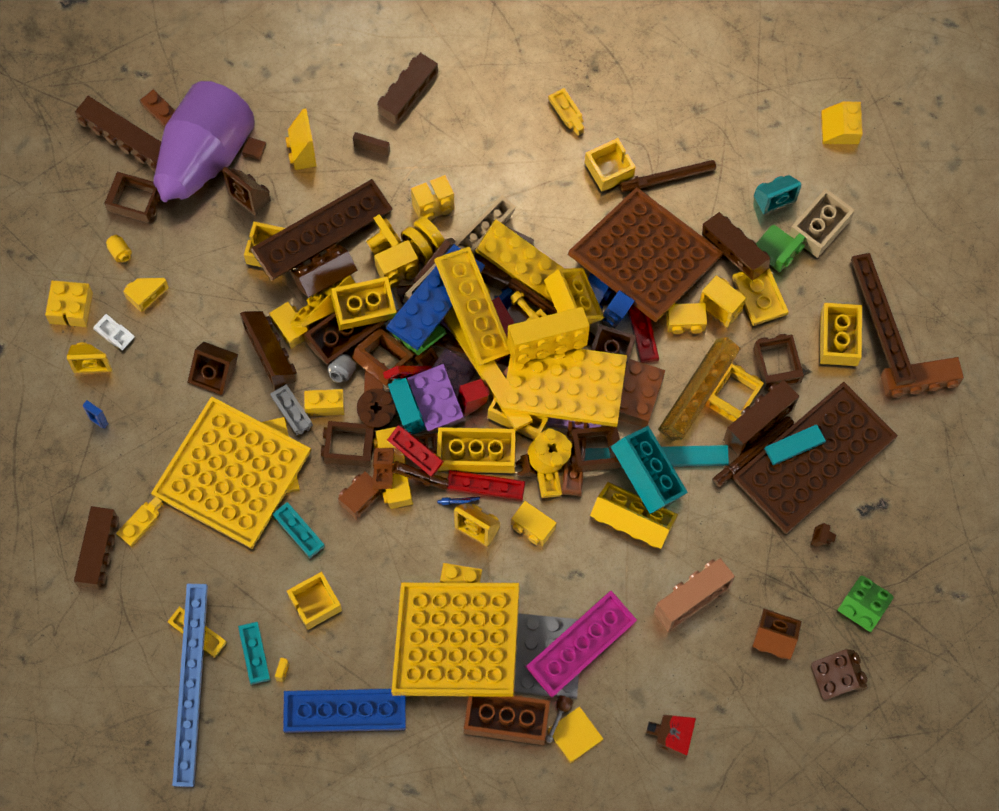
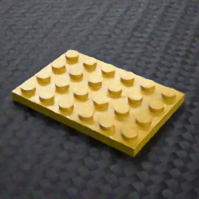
[501,349,627,427]

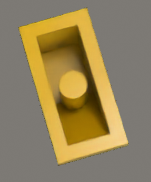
[123,278,169,313]

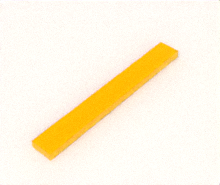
[443,307,533,431]

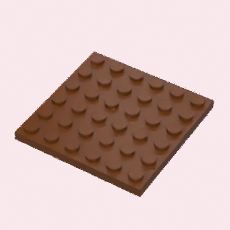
[568,187,724,322]

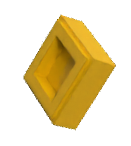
[275,657,290,682]

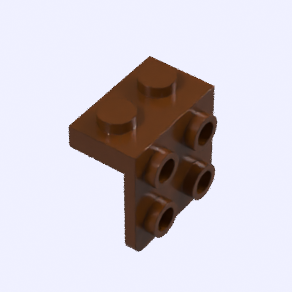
[812,649,868,700]

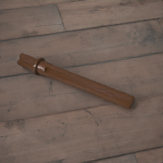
[620,160,716,192]
[508,278,595,345]
[712,416,794,487]

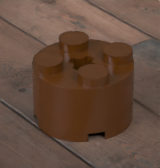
[357,389,396,427]

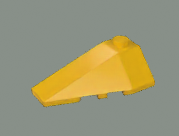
[290,275,355,327]

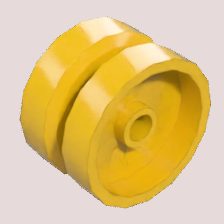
[400,216,445,265]

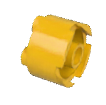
[527,428,572,474]

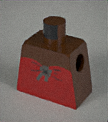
[646,715,696,759]

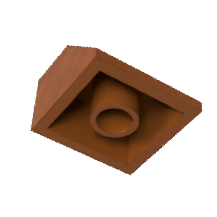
[752,609,802,660]

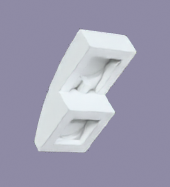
[93,314,135,351]

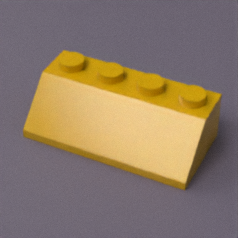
[590,482,678,549]

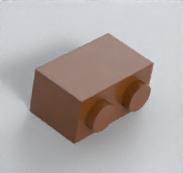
[338,471,383,519]

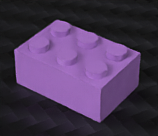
[408,364,466,434]

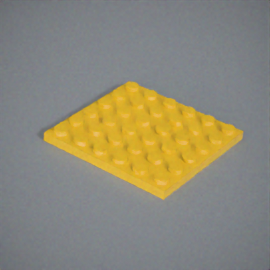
[151,396,312,549]
[391,582,520,697]

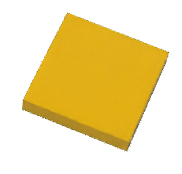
[547,706,603,764]

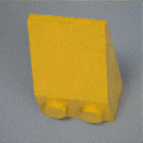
[285,108,317,170]
[454,503,500,547]

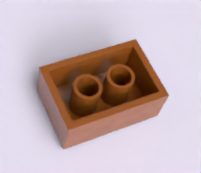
[618,359,666,428]

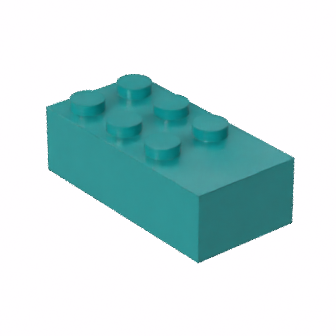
[611,426,688,514]

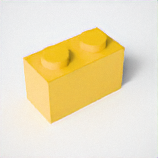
[269,302,310,349]
[666,303,707,334]
[304,389,345,417]
[511,501,557,546]

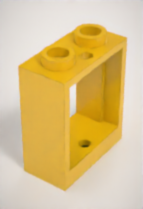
[706,363,764,422]

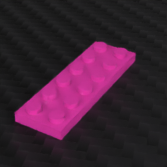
[525,591,637,698]

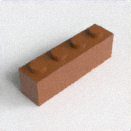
[881,357,964,397]

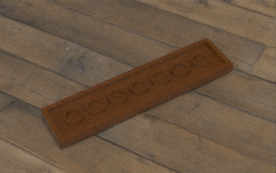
[251,179,393,281]

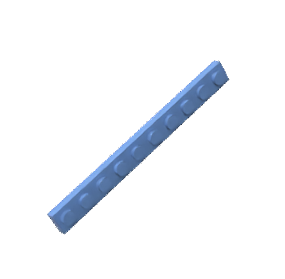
[172,584,208,787]

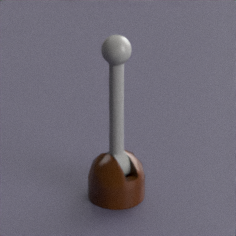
[545,695,574,743]

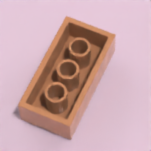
[654,558,735,632]

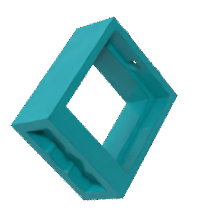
[388,378,427,435]

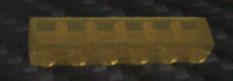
[658,337,741,441]

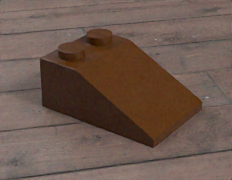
[222,167,271,216]

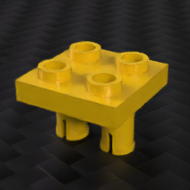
[366,214,402,255]

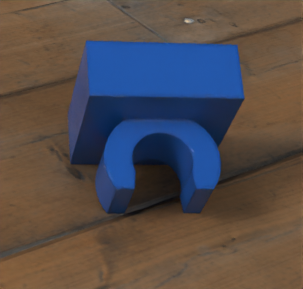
[494,287,515,310]

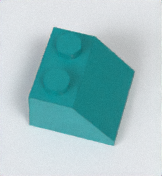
[754,175,802,214]

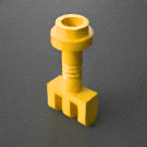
[510,291,547,321]

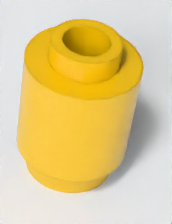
[106,235,132,262]

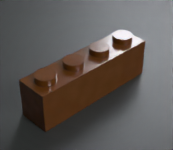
[377,52,438,124]
[702,212,770,281]
[74,506,119,590]

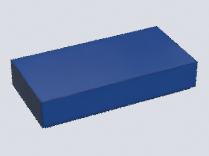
[83,400,109,429]

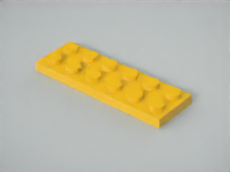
[475,219,564,306]
[434,246,510,366]

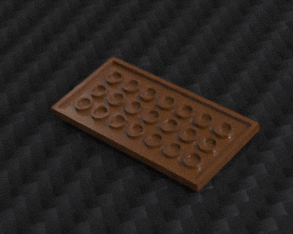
[732,382,898,534]

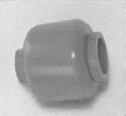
[328,354,356,382]

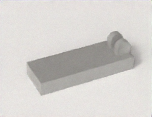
[270,384,313,436]

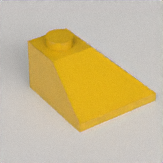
[67,342,112,373]

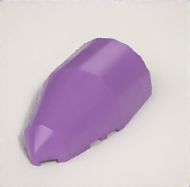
[154,81,255,202]

